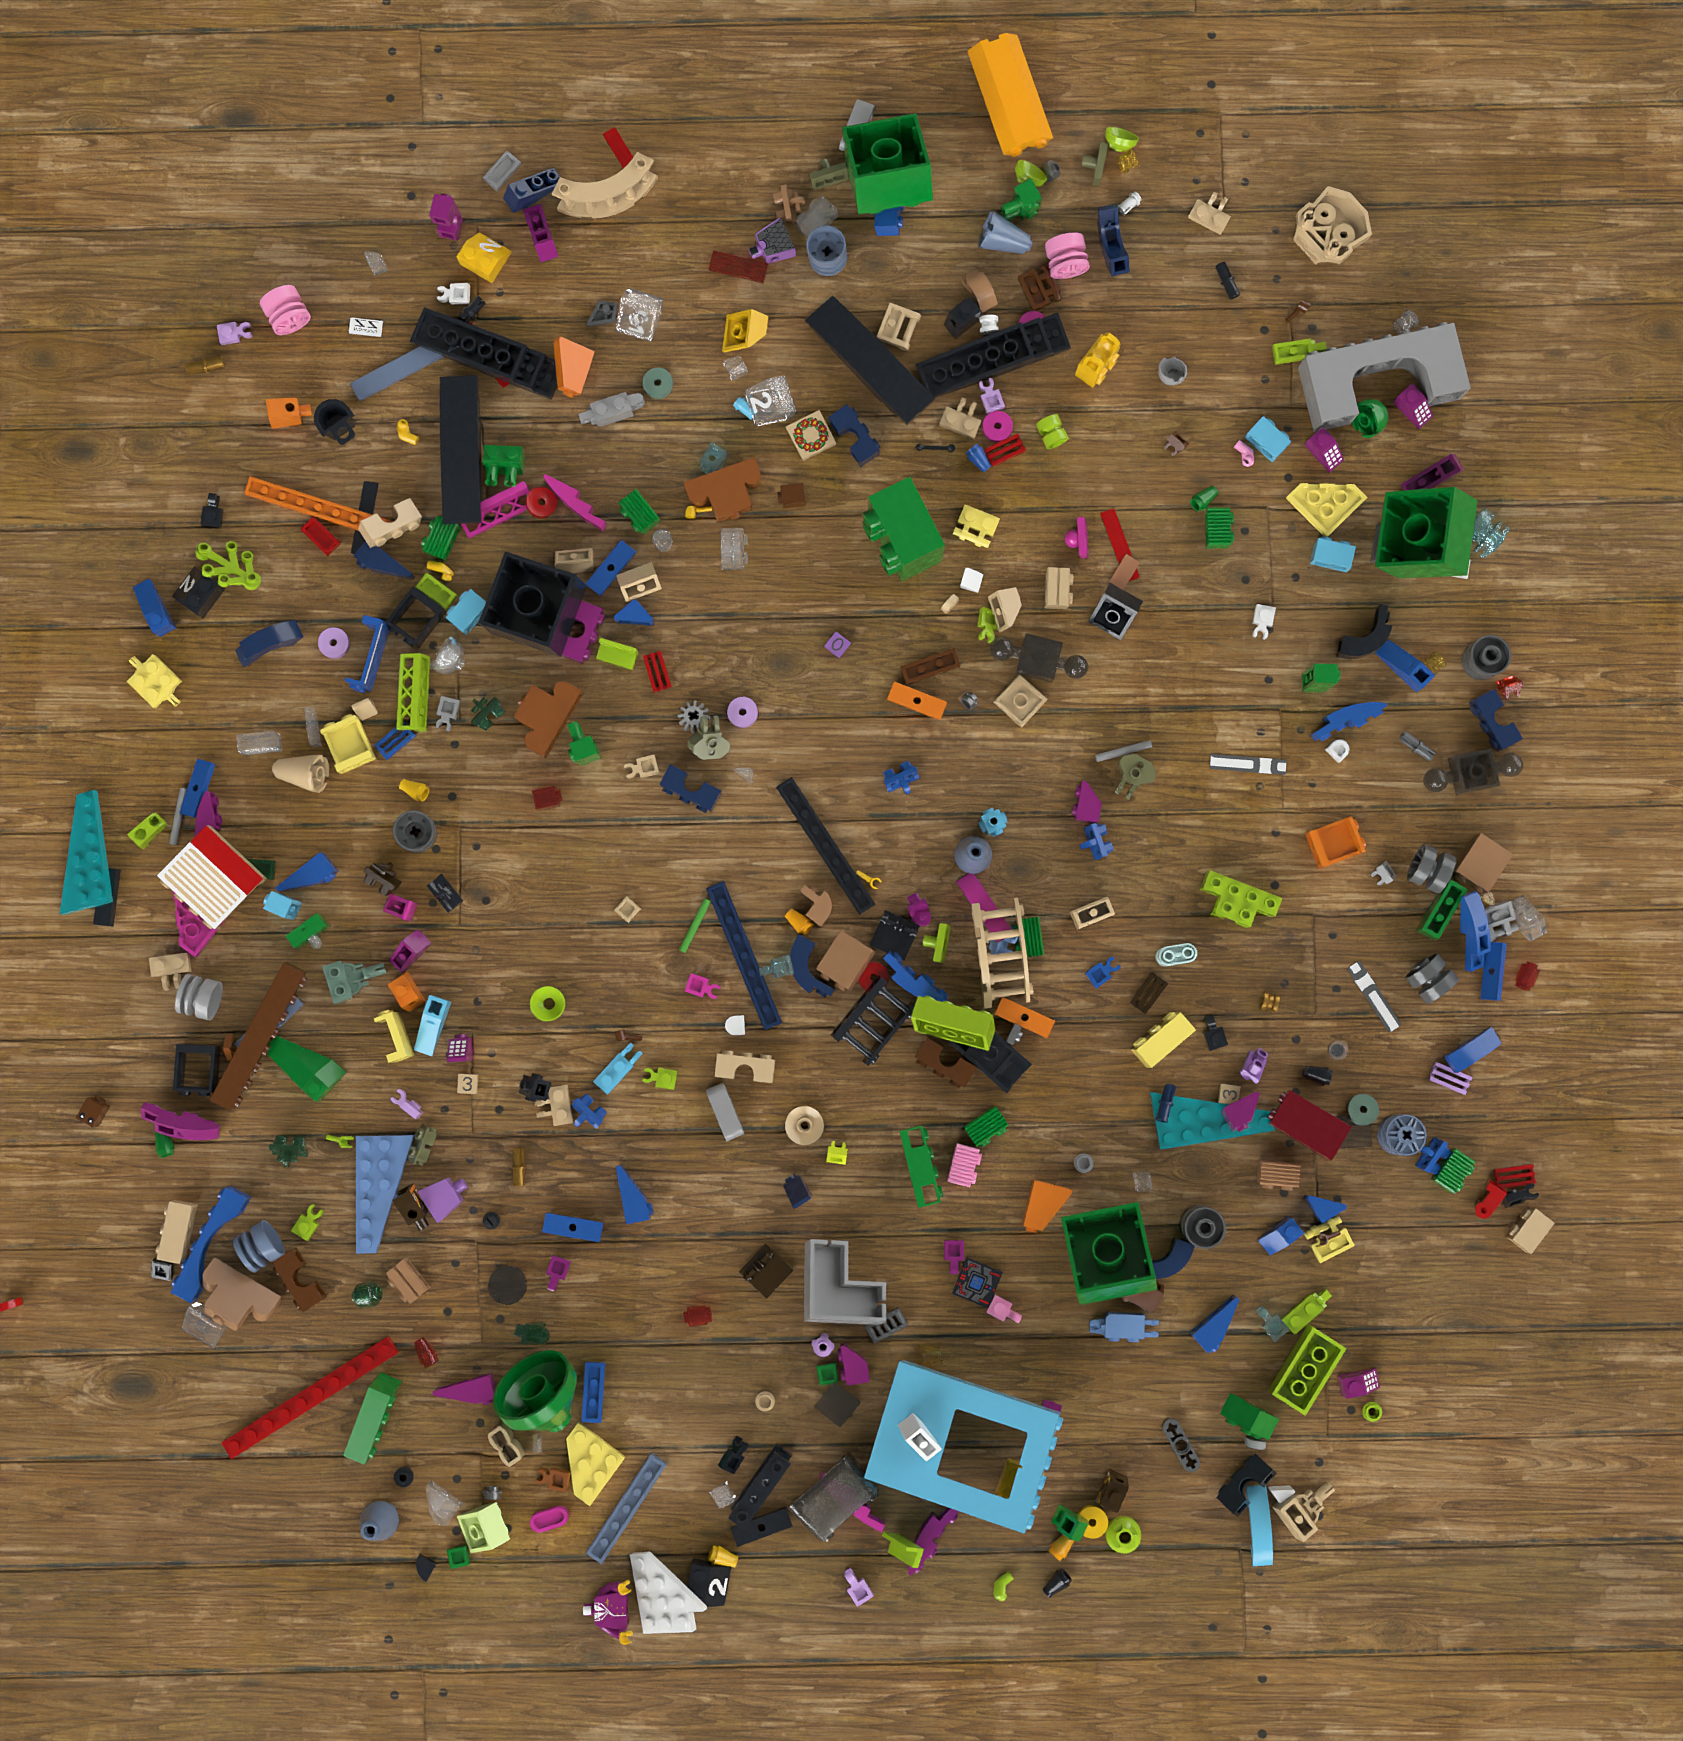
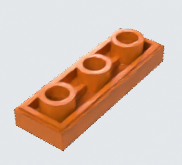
[887,682,947,720]
[994,997,1055,1038]

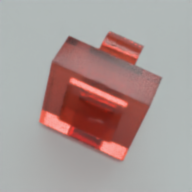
[1496,675,1523,700]

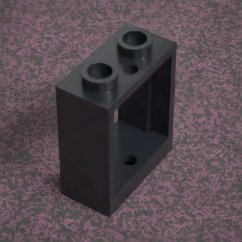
[385,586,447,648]
[173,1044,221,1096]

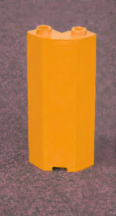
[967,33,1053,157]

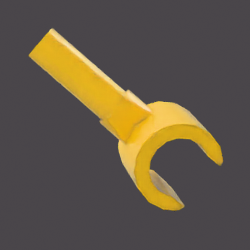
[685,506,712,518]
[856,870,882,889]

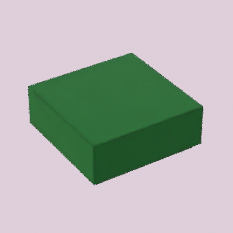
[816,1362,839,1386]
[447,1544,471,1569]

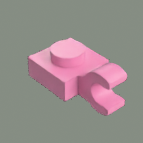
[986,1294,1022,1323]

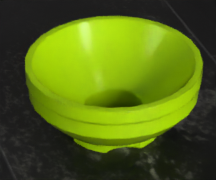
[1105,127,1139,152]
[1015,160,1047,187]
[530,986,565,1021]
[1105,1516,1141,1553]

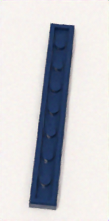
[706,881,782,1030]

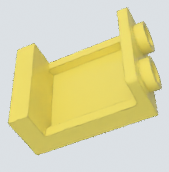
[320,714,376,774]
[374,1010,415,1063]

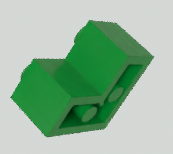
[1220,1393,1279,1440]

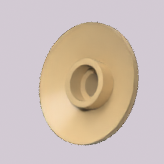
[785,1106,824,1145]

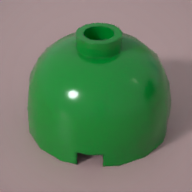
[1352,398,1389,438]

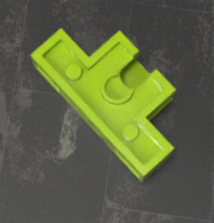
[1199,870,1282,928]

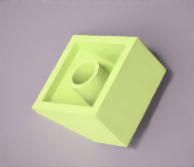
[457,1502,510,1553]

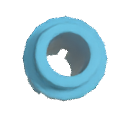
[733,397,758,420]

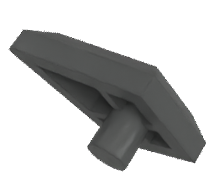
[586,300,618,327]

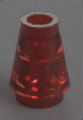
[414,1337,439,1368]

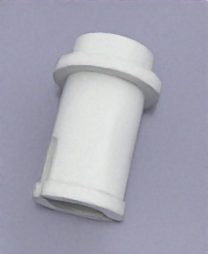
[1118,192,1142,216]

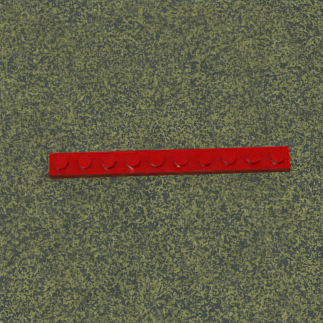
[221,1336,399,1459]

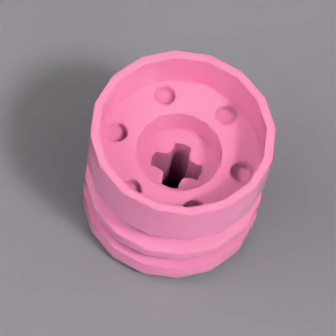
[1045,233,1090,279]
[260,285,311,335]

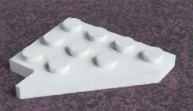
[630,1552,707,1634]

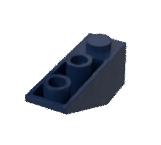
[503,168,560,213]

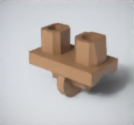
[773,184,805,224]

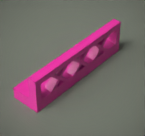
[461,481,530,539]

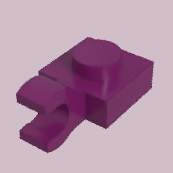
[944,1240,964,1274]
[546,1255,571,1291]

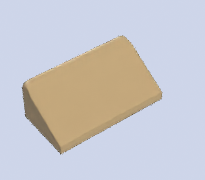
[555,548,594,573]

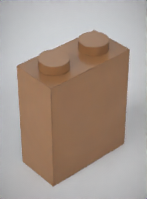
[1453,833,1513,894]
[816,930,876,991]

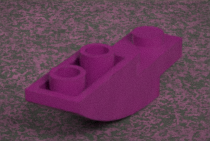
[195,791,223,836]
[141,1102,220,1140]
[907,1507,959,1576]

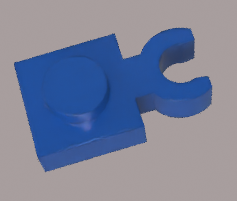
[1084,957,1121,989]

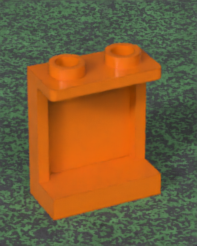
[1305,816,1366,869]

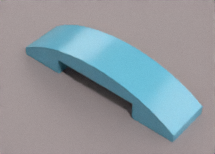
[1246,1485,1273,1566]

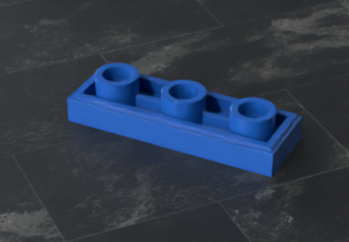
[586,540,636,596]
[180,759,215,818]
[1480,942,1507,1001]
[542,1212,604,1242]

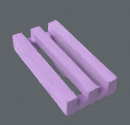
[1428,1062,1472,1095]

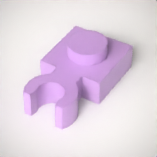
[217,322,253,345]
[979,378,1005,414]

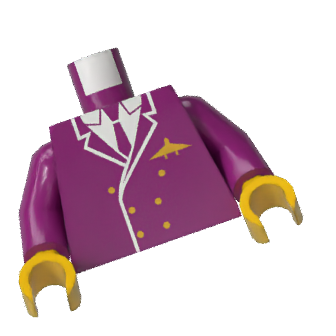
[583,1580,633,1645]

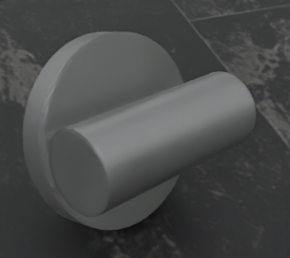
[1042,160,1060,183]

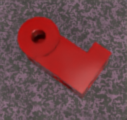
[1474,1179,1507,1219]

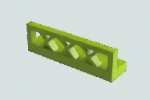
[397,653,430,732]

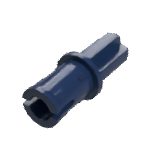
[1155,1084,1176,1123]

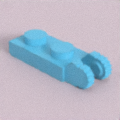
[593,1043,643,1095]

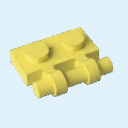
[953,505,1000,548]
[1304,1216,1355,1263]

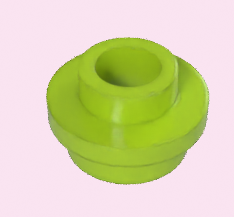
[1362,1402,1382,1422]

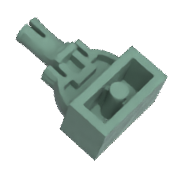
[322,961,387,1005]

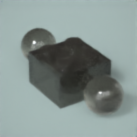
[990,633,1088,683]
[1423,748,1523,796]

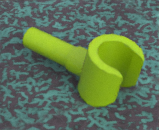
[326,1134,354,1148]

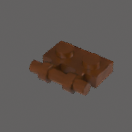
[1018,265,1062,311]

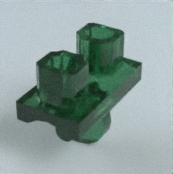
[471,697,505,731]
[269,1135,308,1168]
[514,1322,550,1344]

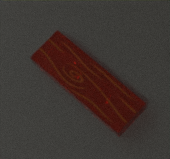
[709,251,768,284]

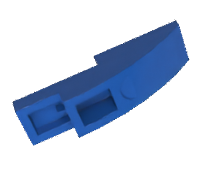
[1310,702,1387,742]
[1460,891,1491,972]
[883,950,948,1002]

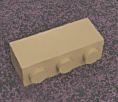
[156,1200,198,1264]

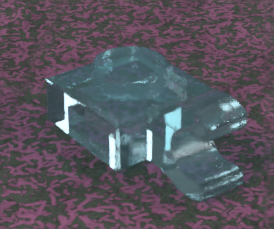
[759,955,794,978]
[1256,1306,1290,1342]

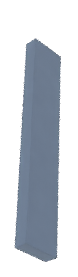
[350,337,458,401]
[585,1452,667,1564]

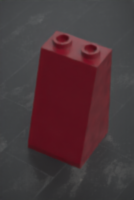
[1268,1090,1352,1161]

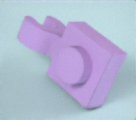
[391,1089,424,1119]
[844,1567,874,1607]

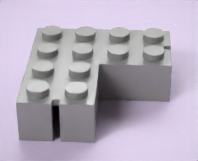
[804,1239,886,1325]

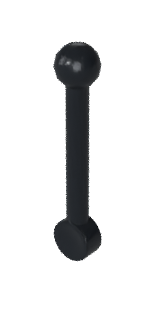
[916,444,955,452]

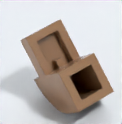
[960,269,998,313]
[800,885,832,927]

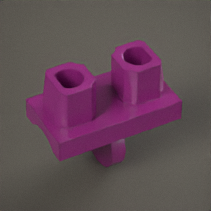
[907,893,931,926]

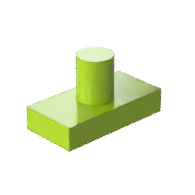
[923,923,951,964]

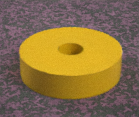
[1077,1505,1108,1539]

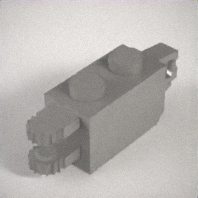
[578,392,645,427]

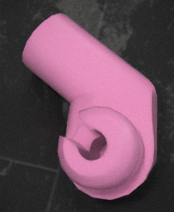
[1234,440,1254,467]

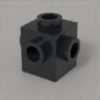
[519,1073,552,1102]

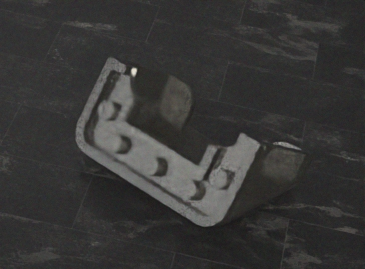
[788,1452,880,1542]

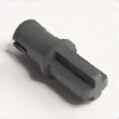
[1399,732,1436,762]

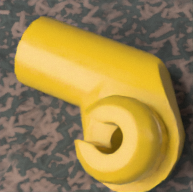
[396,419,419,446]
[427,561,454,582]

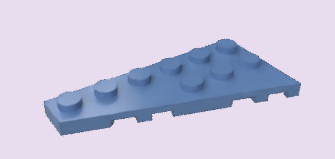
[356,1135,415,1254]

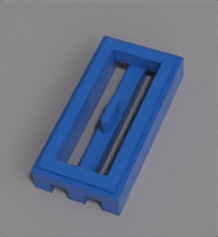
[374,721,416,760]

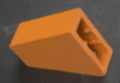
[553,336,595,397]
[1022,1179,1072,1233]

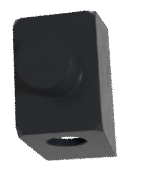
[944,296,983,339]

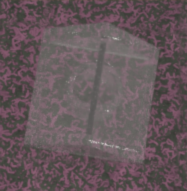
[181,1302,228,1349]

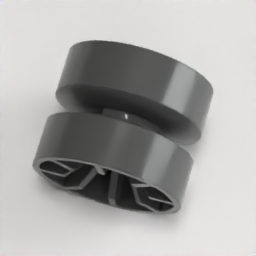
[1461,635,1511,680]
[1407,843,1456,894]
[1405,953,1459,1004]
[1180,1205,1226,1249]

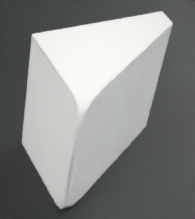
[960,567,983,593]
[1268,1485,1295,1503]

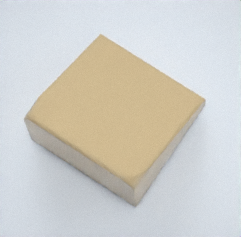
[351,698,378,721]

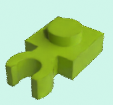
[978,607,998,643]
[642,1068,678,1090]
[291,1204,324,1241]

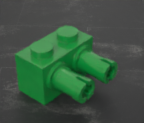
[999,179,1042,221]
[482,445,525,487]
[567,721,601,766]

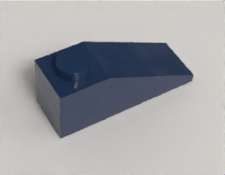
[353,541,415,580]
[783,1174,812,1209]

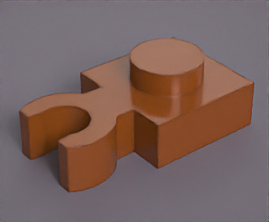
[535,1467,571,1493]

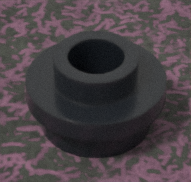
[394,1467,414,1487]

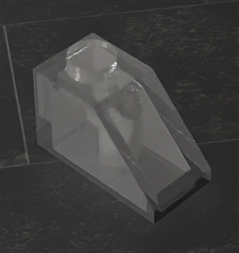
[426,1480,463,1527]

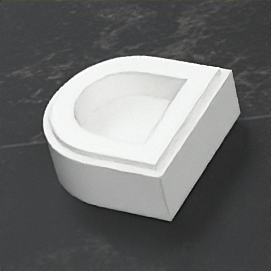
[1325,740,1349,763]
[725,1015,745,1035]

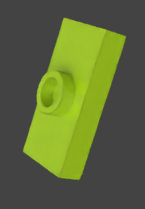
[415,572,458,611]

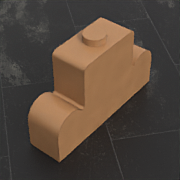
[203,1257,281,1331]

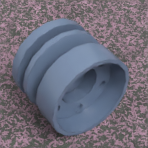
[806,225,848,276]
[1377,1114,1427,1156]
[233,1220,285,1273]

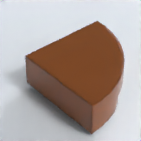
[223,1034,236,1061]

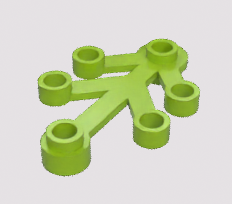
[196,541,261,590]

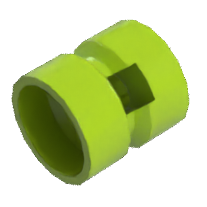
[1036,414,1069,449]

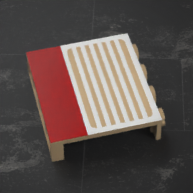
[157,825,267,929]

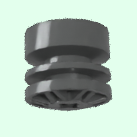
[393,810,437,853]

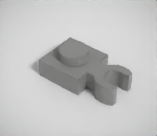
[436,696,461,732]

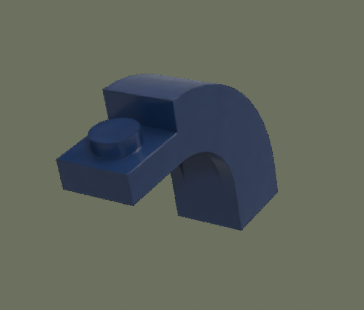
[1097,203,1130,276]
[235,620,303,667]
[790,934,834,998]
[1152,1237,1195,1279]

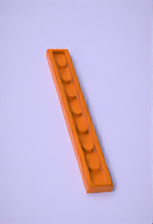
[244,476,393,531]

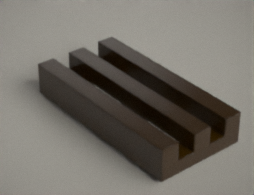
[1129,972,1168,1014]

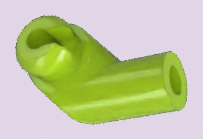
[993,1571,1014,1601]

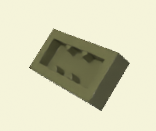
[1081,142,1108,186]
[809,159,849,191]

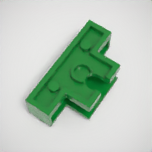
[899,1125,944,1208]

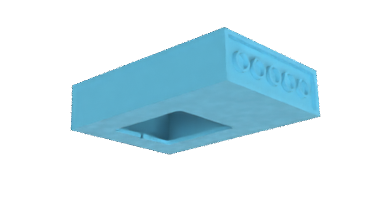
[864,1360,1063,1534]

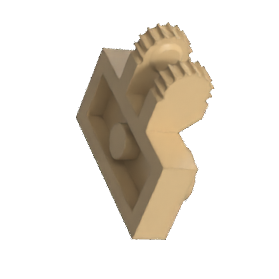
[1188,192,1231,235]
[939,397,981,440]
[149,953,192,991]
[535,1085,574,1126]

